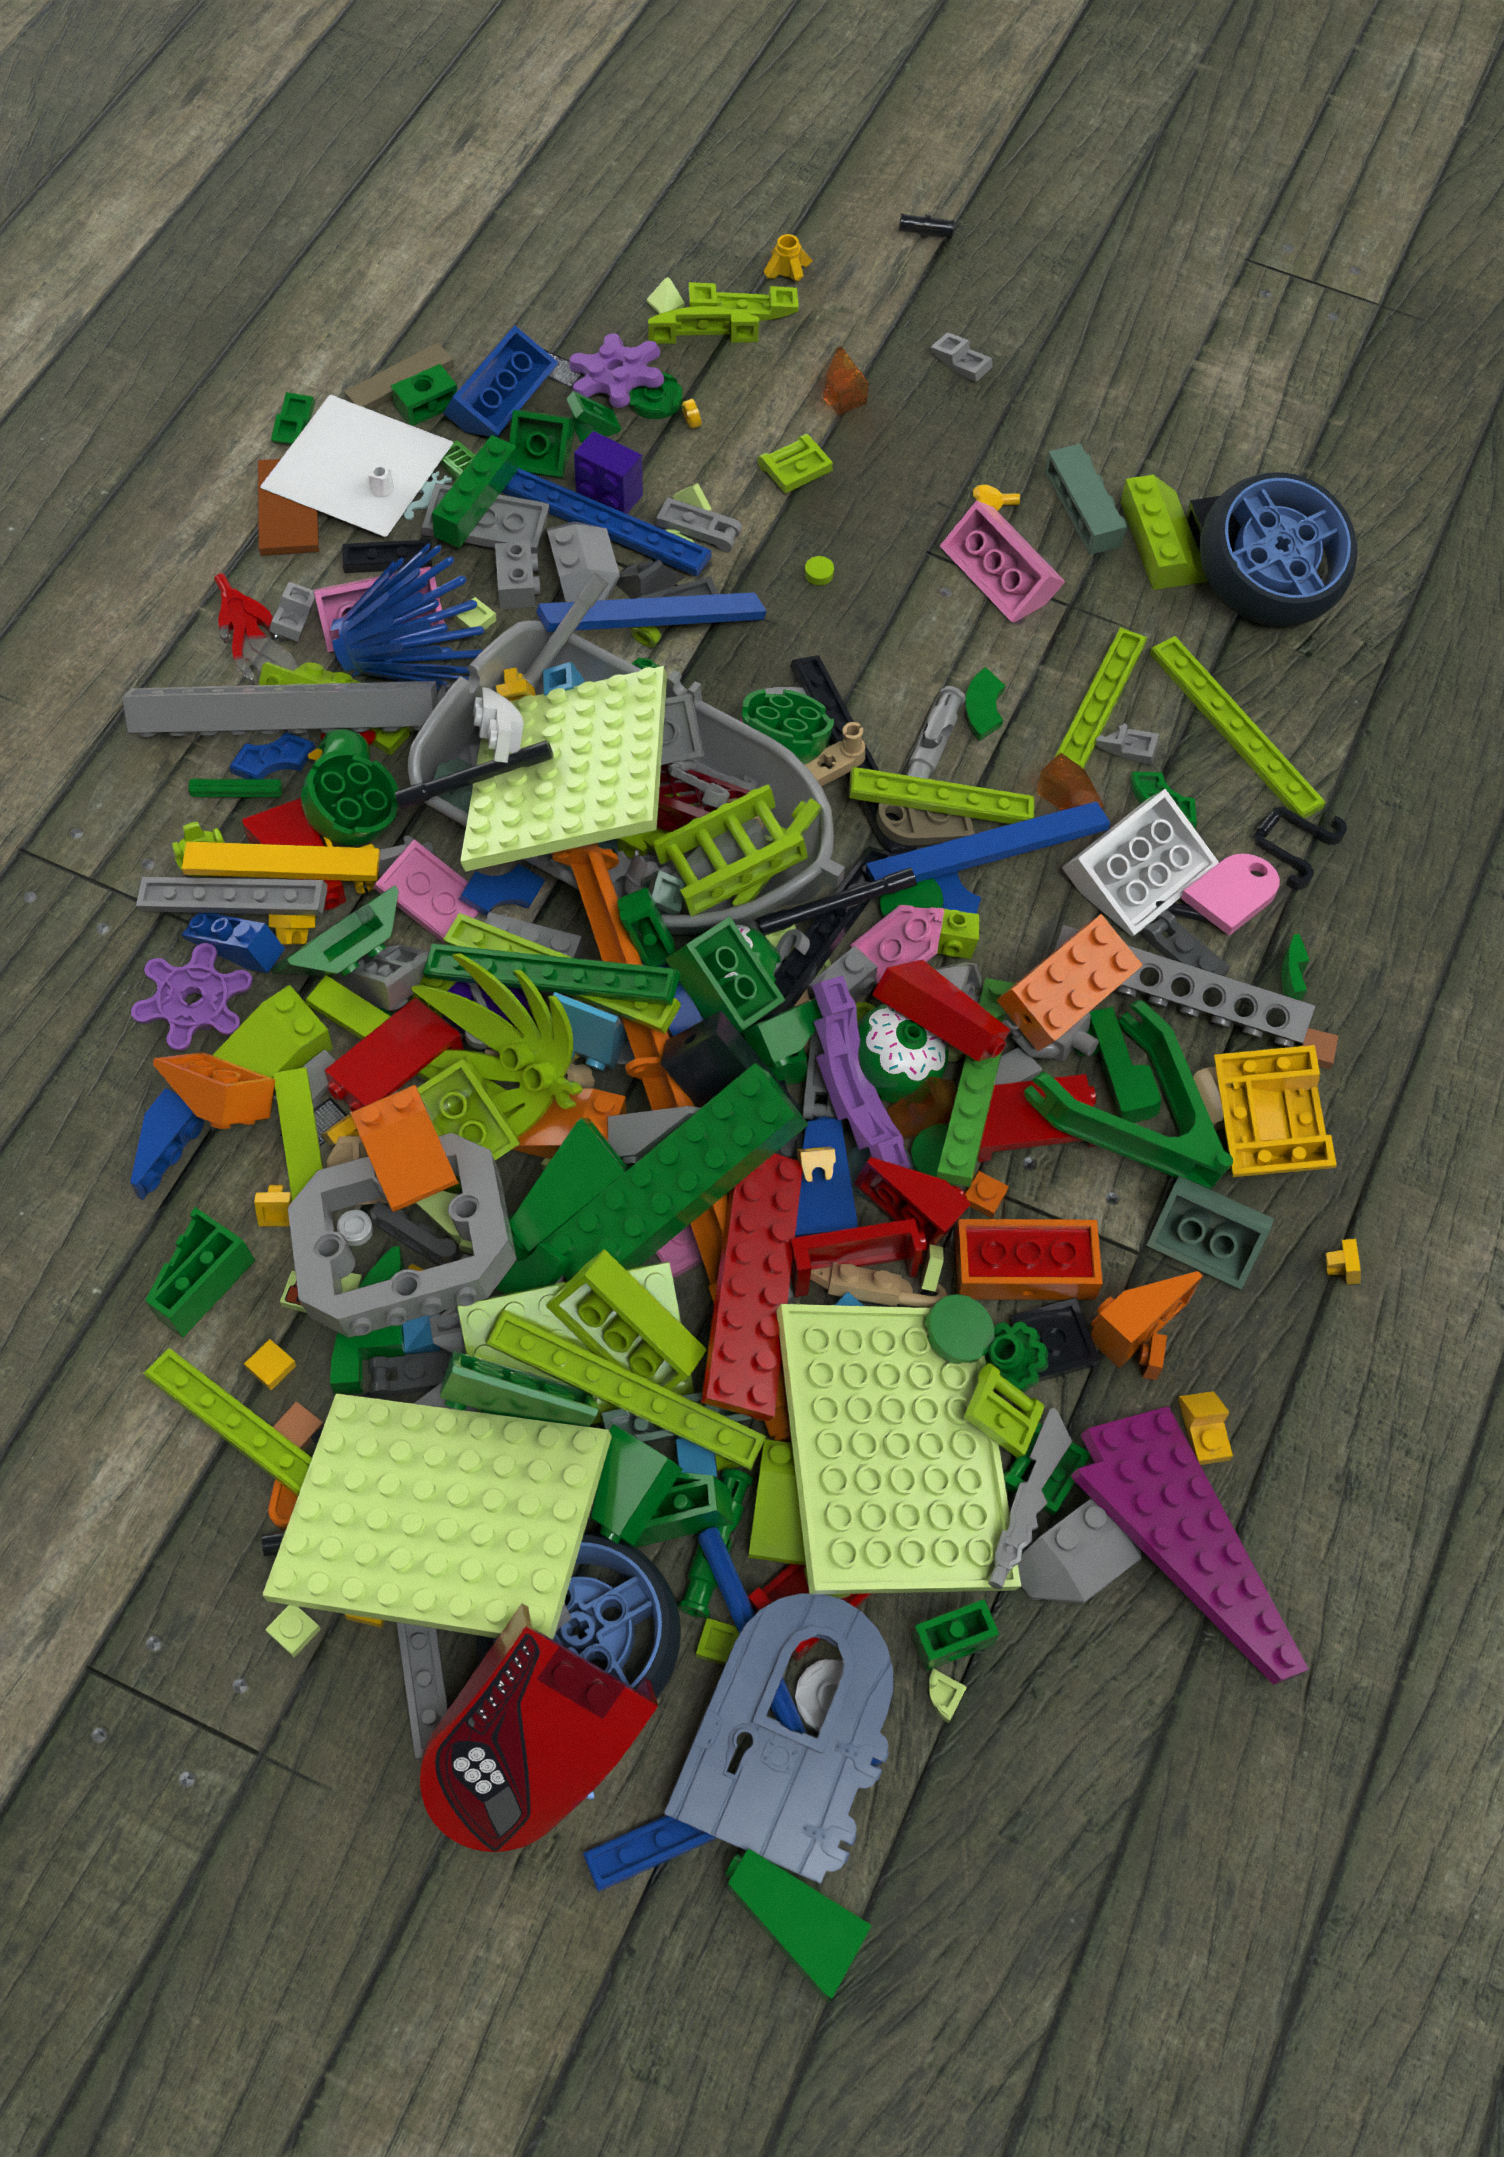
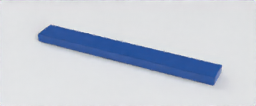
[501,468,712,577]
[536,592,767,632]
[866,801,1110,882]
[583,1758,882,1893]

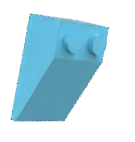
[551,992,627,1071]

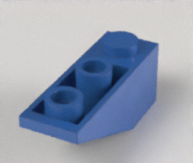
[182,913,285,973]
[130,1088,205,1200]

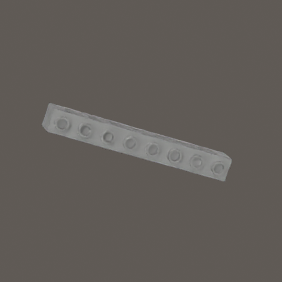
[1054,925,1315,1048]

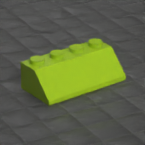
[1120,475,1208,590]
[546,1249,707,1390]

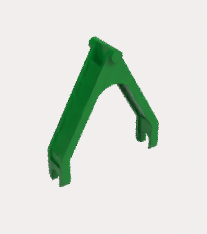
[1024,1000,1233,1190]

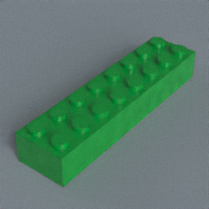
[542,1063,809,1281]

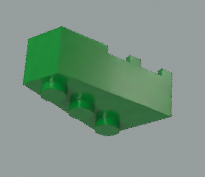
[621,1472,734,1548]

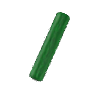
[188,778,283,797]

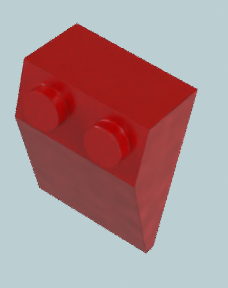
[854,1157,972,1251]

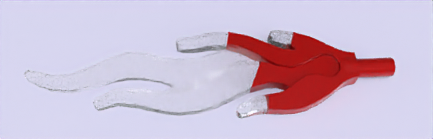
[214,573,310,740]

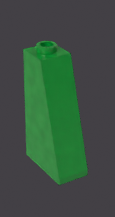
[509,1118,630,1252]
[725,1848,872,2003]

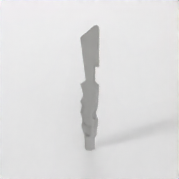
[988,1408,1072,1589]

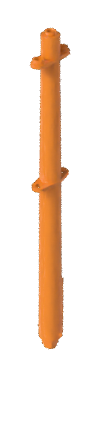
[551,843,792,1442]

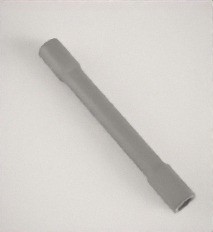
[523,572,609,689]

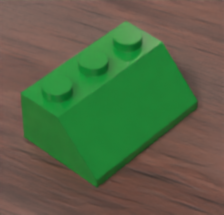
[665,916,786,1033]

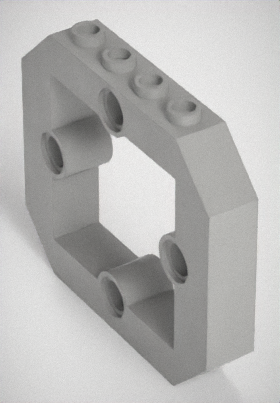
[288,1133,517,1338]

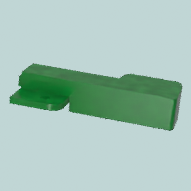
[1074,1007,1161,1123]

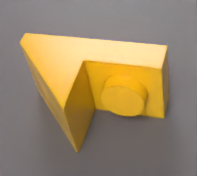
[1178,1391,1233,1465]

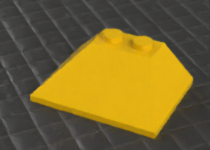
[1214,1045,1337,1177]

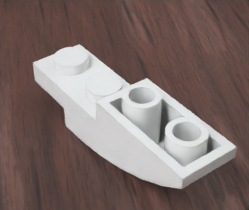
[473,687,524,763]

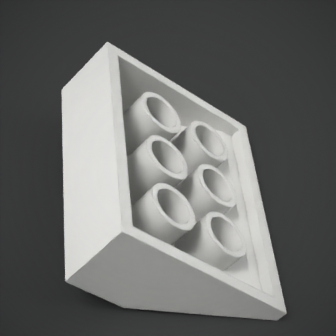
[1061,789,1219,937]

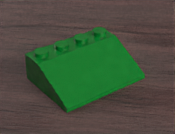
[440,1350,599,1427]

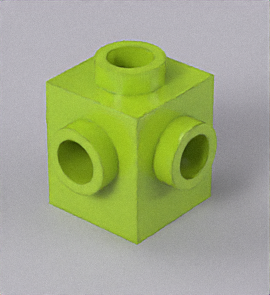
[937,909,979,959]

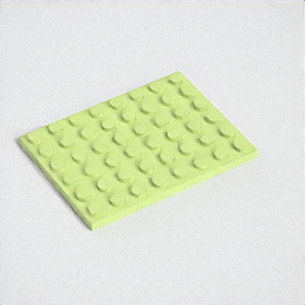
[460,666,667,872]
[776,1304,1021,1594]
[262,1394,612,1640]

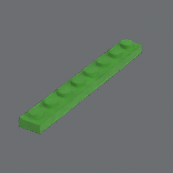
[937,978,1016,1187]

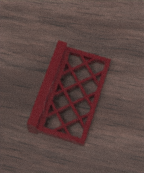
[657,763,750,832]

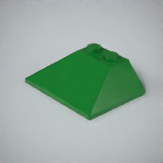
[270,885,399,977]

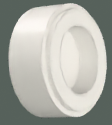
[337,1210,373,1246]

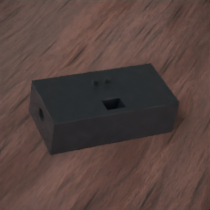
[661,1010,800,1111]

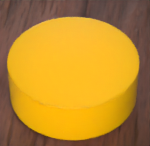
[682,399,702,429]

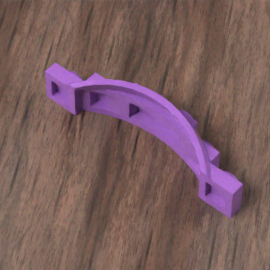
[812,975,911,1168]

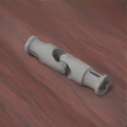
[907,686,966,779]

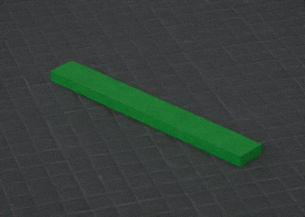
[423,943,680,1005]

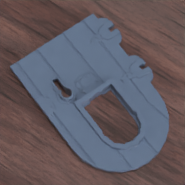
[663,1593,893,1884]

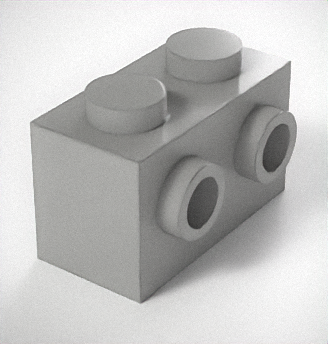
[495,541,541,609]
[807,946,878,1002]

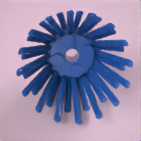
[331,543,484,689]

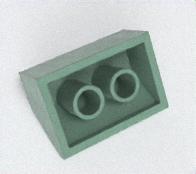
[1146,1176,1274,1290]

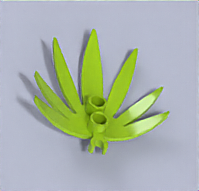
[411,953,583,1138]

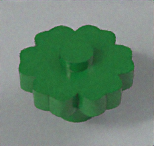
[985,1322,1049,1393]

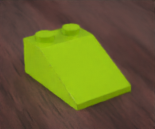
[213,985,333,1088]
[417,1056,521,1176]
[748,1439,806,1566]

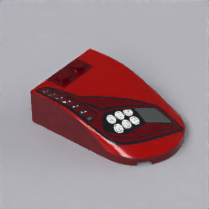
[420,1603,658,1852]

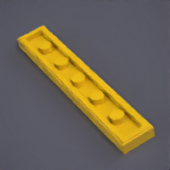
[182,842,381,882]

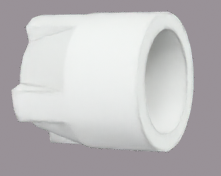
[368,463,394,497]

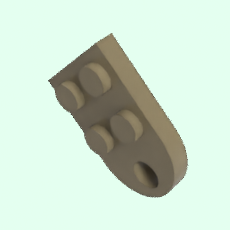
[876,803,975,846]

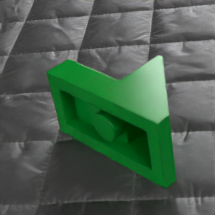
[566,391,622,443]

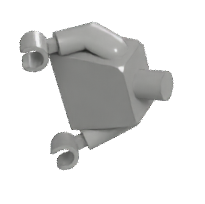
[1002,1012,1099,1061]

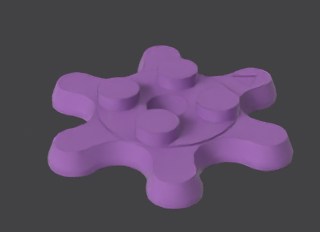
[569,333,664,408]
[131,943,253,1052]

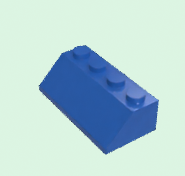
[443,325,559,437]

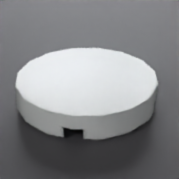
[795,1659,844,1734]

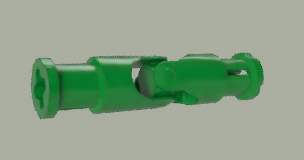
[677,1468,753,1619]

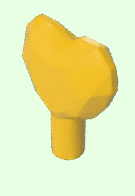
[973,484,1020,511]

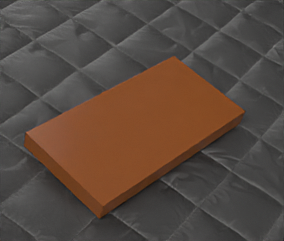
[258,459,319,556]

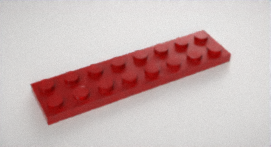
[701,1153,803,1421]

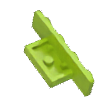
[259,662,371,728]

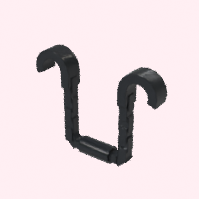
[1254,806,1347,890]

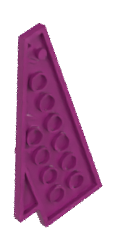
[1071,1406,1309,1685]

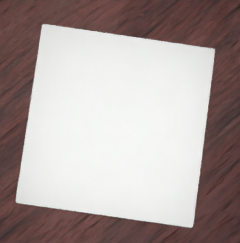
[261,395,453,537]

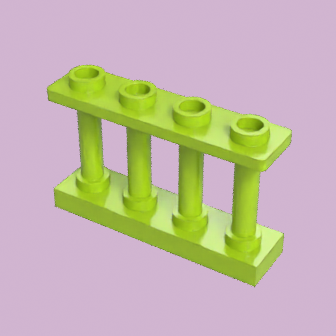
[652,784,808,917]

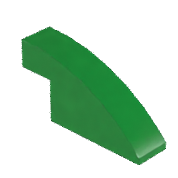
[330,1246,406,1396]

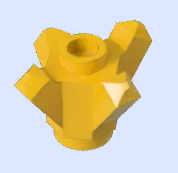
[764,234,813,282]

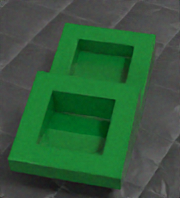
[271,392,316,445]
[1281,933,1310,1001]

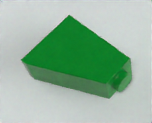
[591,1424,683,1546]

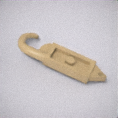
[810,1262,947,1308]

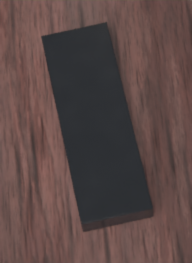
[343,539,432,573]

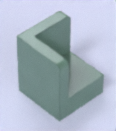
[641,870,686,915]

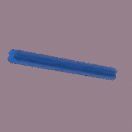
[698,1527,807,1735]

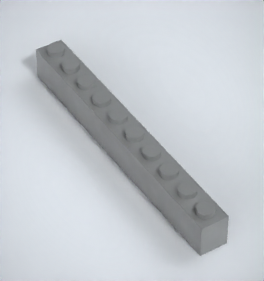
[122,681,438,737]

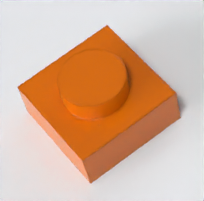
[966,1171,1009,1218]
[1139,1333,1167,1380]

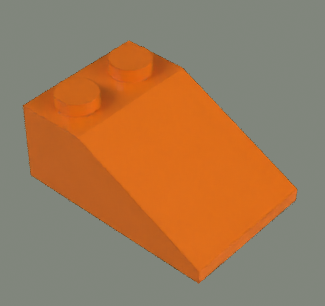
[153,1052,275,1129]
[351,1085,459,1212]
[512,1088,627,1159]
[1091,1271,1203,1368]

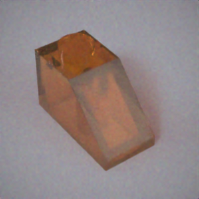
[823,346,869,415]
[1036,753,1104,811]
[887,1077,958,1140]

